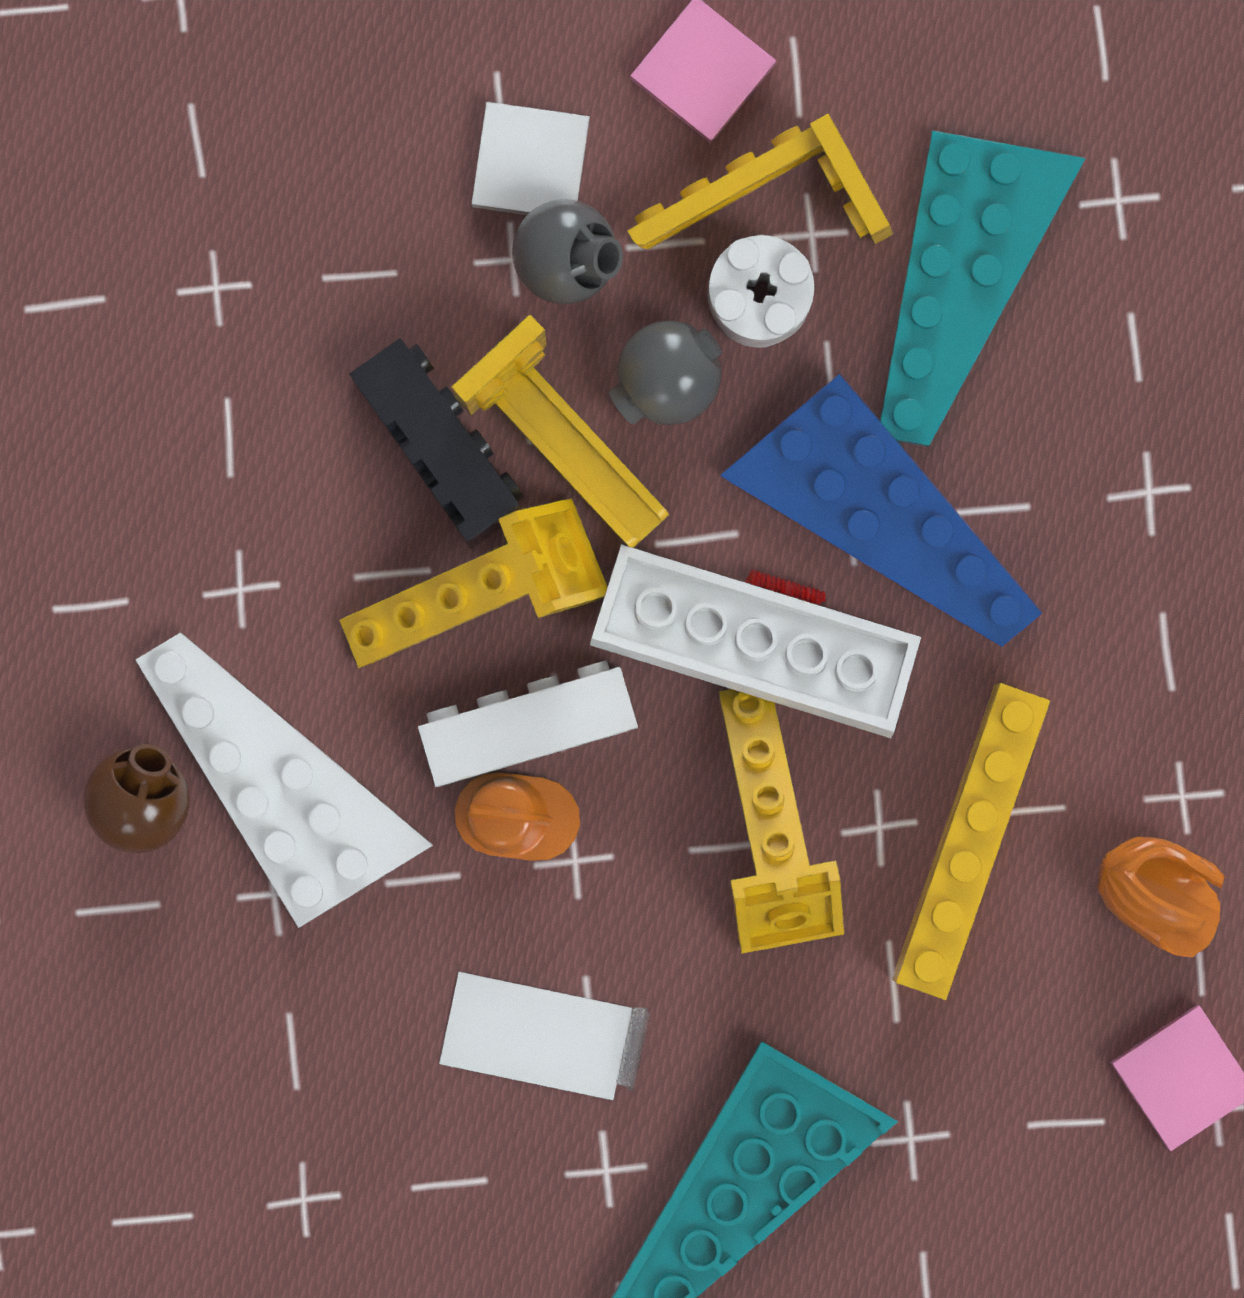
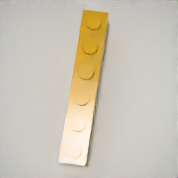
[891,683,1051,1000]

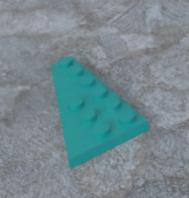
[880,131,1086,447]

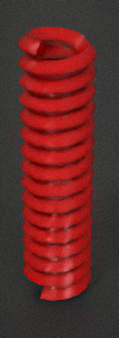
[744,570,826,606]

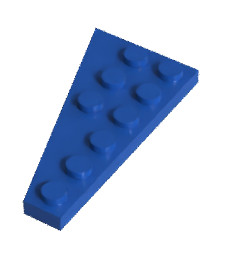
[720,374,1042,647]

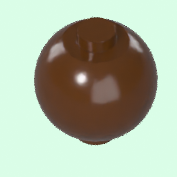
[84,744,190,853]

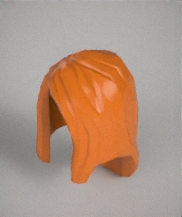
[1097,837,1225,958]

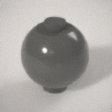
[512,199,623,305]
[609,321,723,425]

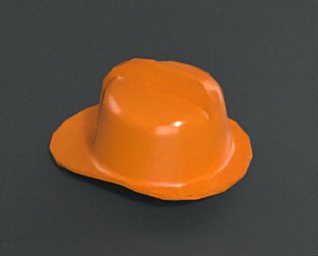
[455,773,580,861]

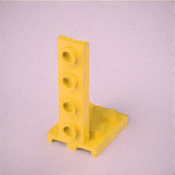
[627,114,893,250]
[451,315,669,548]
[339,498,608,668]
[719,689,844,954]

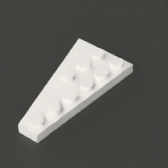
[136,633,433,928]

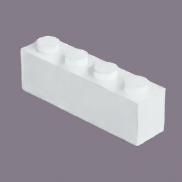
[418,661,638,787]

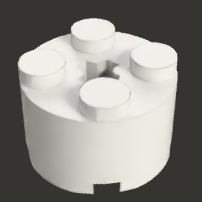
[708,235,814,348]

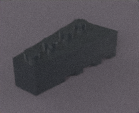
[349,338,524,549]

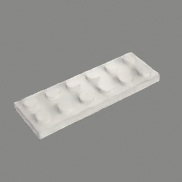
[590,544,921,738]

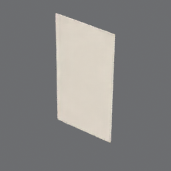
[439,972,632,1100]

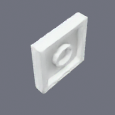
[472,102,589,215]

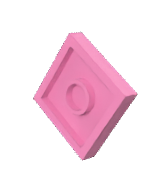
[630,0,776,144]
[1110,1005,1244,1151]

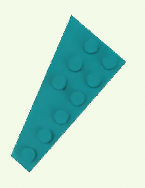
[611,1041,898,1298]

